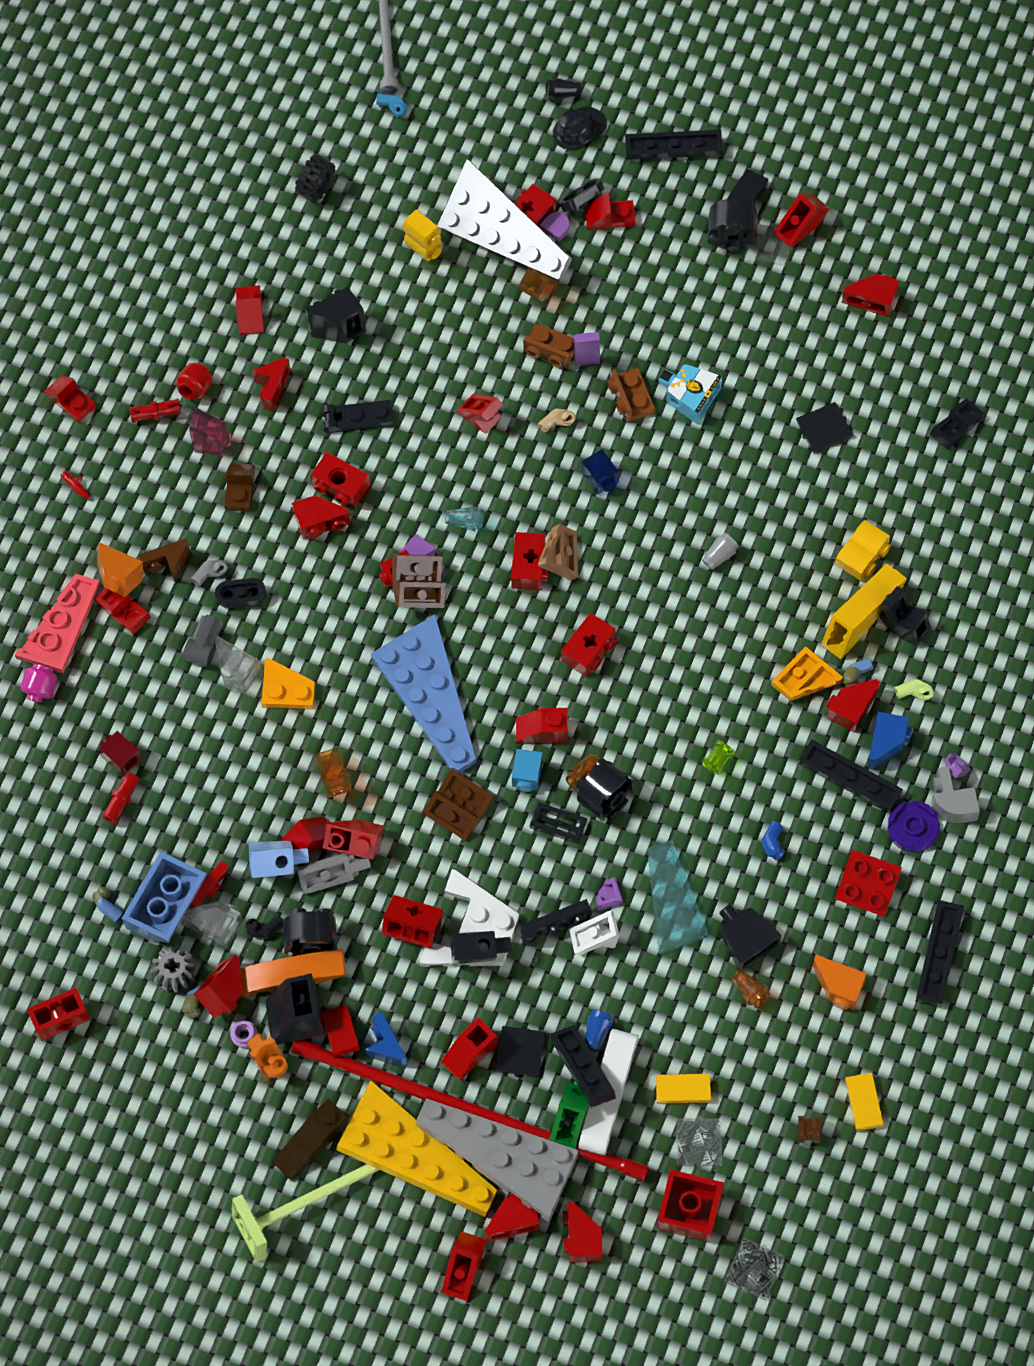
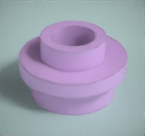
[230,1021,257,1048]

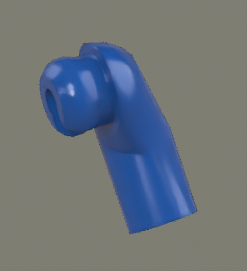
[762,821,784,860]

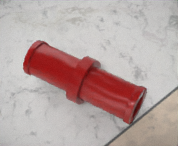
[129,399,182,423]
[102,772,140,824]

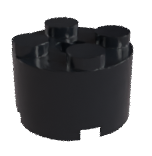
[708,199,758,254]
[576,758,636,821]
[283,908,337,956]

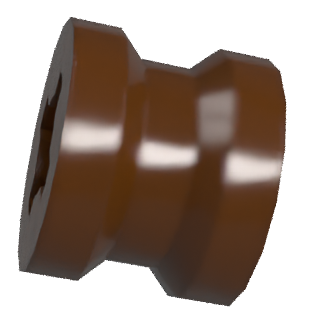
[797,1116,821,1144]

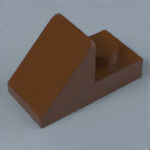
[224,463,255,512]
[138,538,191,582]

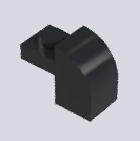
[879,586,931,646]

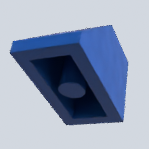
[867,712,912,769]

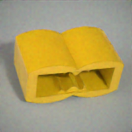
[403,209,442,262]
[835,520,891,581]

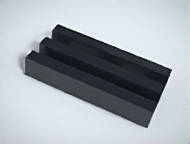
[529,802,588,845]

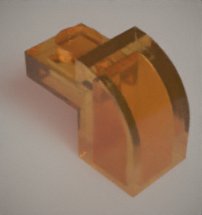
[517,267,559,302]
[313,747,352,798]

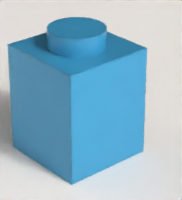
[512,749,543,792]

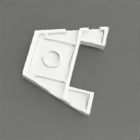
[419,869,520,967]

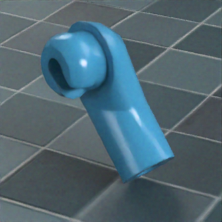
[376,93,407,117]

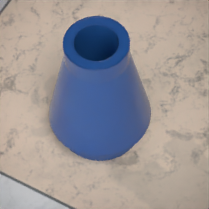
[585,1009,613,1051]

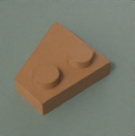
[538,524,578,580]

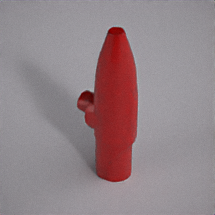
[60,470,90,500]

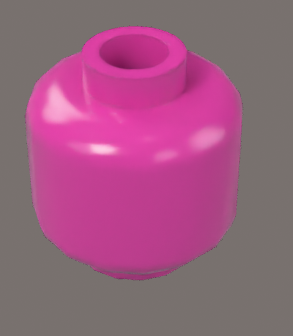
[21,664,57,703]

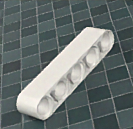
[578,1029,638,1155]

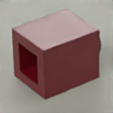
[99,731,142,777]

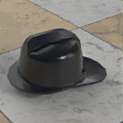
[553,107,607,150]

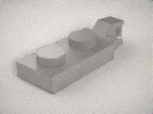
[296,853,371,894]

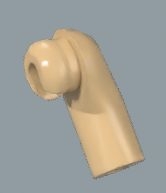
[538,409,576,433]

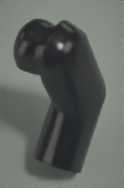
[245,915,283,939]

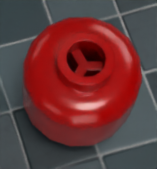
[176,363,213,400]

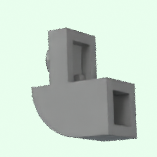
[931,767,980,823]

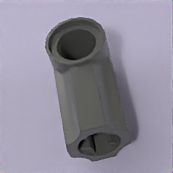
[183,614,223,668]

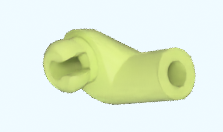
[894,679,934,701]

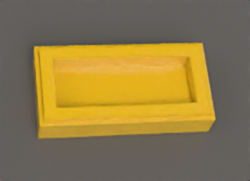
[845,1073,883,1131]
[656,1074,711,1104]

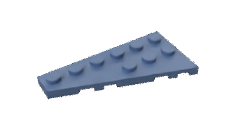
[371,614,476,772]

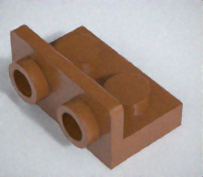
[523,323,575,369]
[607,368,655,423]

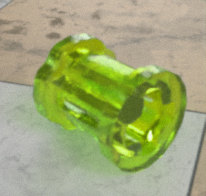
[701,740,735,775]

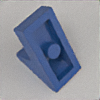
[365,1012,407,1067]

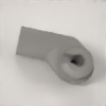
[190,560,228,587]

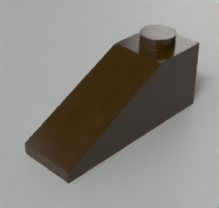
[272,1098,349,1181]

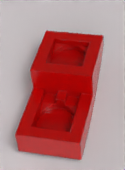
[94,588,151,635]
[321,1005,360,1057]

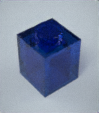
[581,449,619,495]

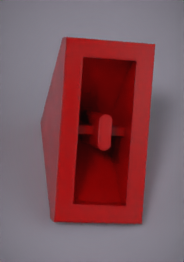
[280,816,328,855]

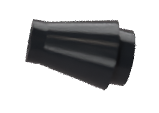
[545,77,581,101]

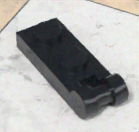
[321,400,393,433]
[520,899,591,946]

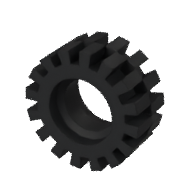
[295,154,336,202]

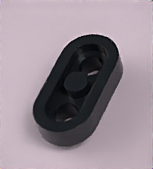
[559,178,604,213]
[215,578,266,608]

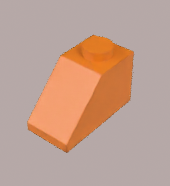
[97,543,143,597]
[813,955,866,1010]

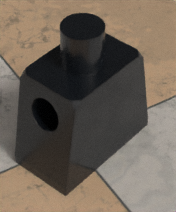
[719,904,781,972]
[450,931,512,965]

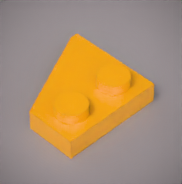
[771,646,843,701]

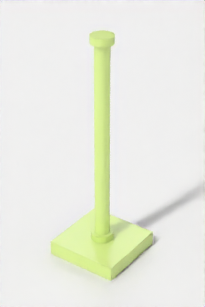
[232,1164,379,1262]

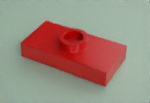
[189,861,229,912]

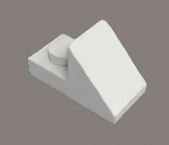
[569,910,619,955]

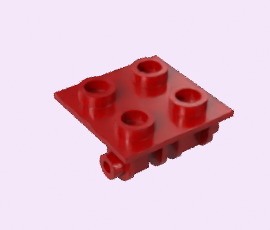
[835,849,902,917]

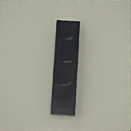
[625,130,723,160]
[798,739,903,814]
[915,900,964,1007]
[550,1025,616,1108]

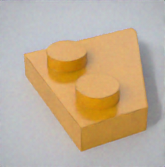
[261,658,315,709]

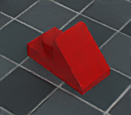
[585,193,635,230]
[235,285,264,335]
[252,358,291,412]
[44,376,96,423]
[457,394,503,433]

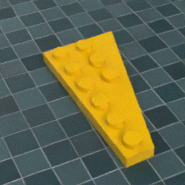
[337,1080,497,1217]

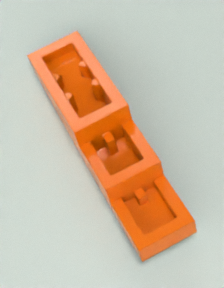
[240,949,347,997]

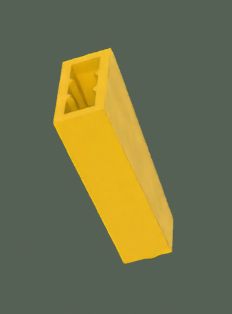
[821,564,907,660]

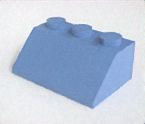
[122,851,207,942]

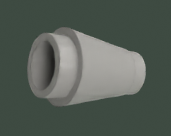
[702,533,739,570]

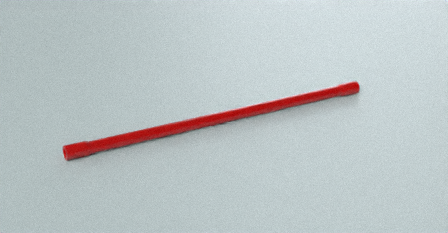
[292,1039,650,1182]

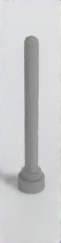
[379,0,399,95]

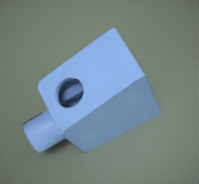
[248,841,309,878]

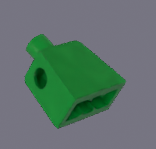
[549,1083,589,1149]

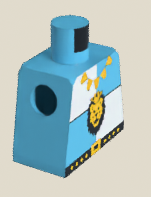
[659,364,722,424]

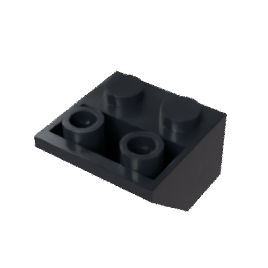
[306,286,367,344]
[265,973,324,1045]

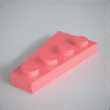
[15,574,100,673]

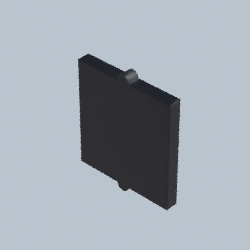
[796,402,853,454]
[495,1026,546,1078]

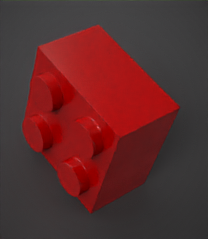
[657,1169,724,1242]

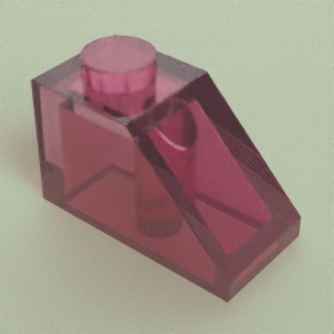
[189,408,231,456]

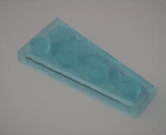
[647,840,708,954]

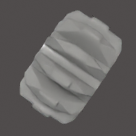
[151,946,196,993]

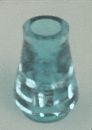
[445,506,484,531]

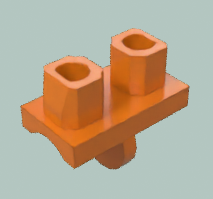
[247,1033,288,1081]

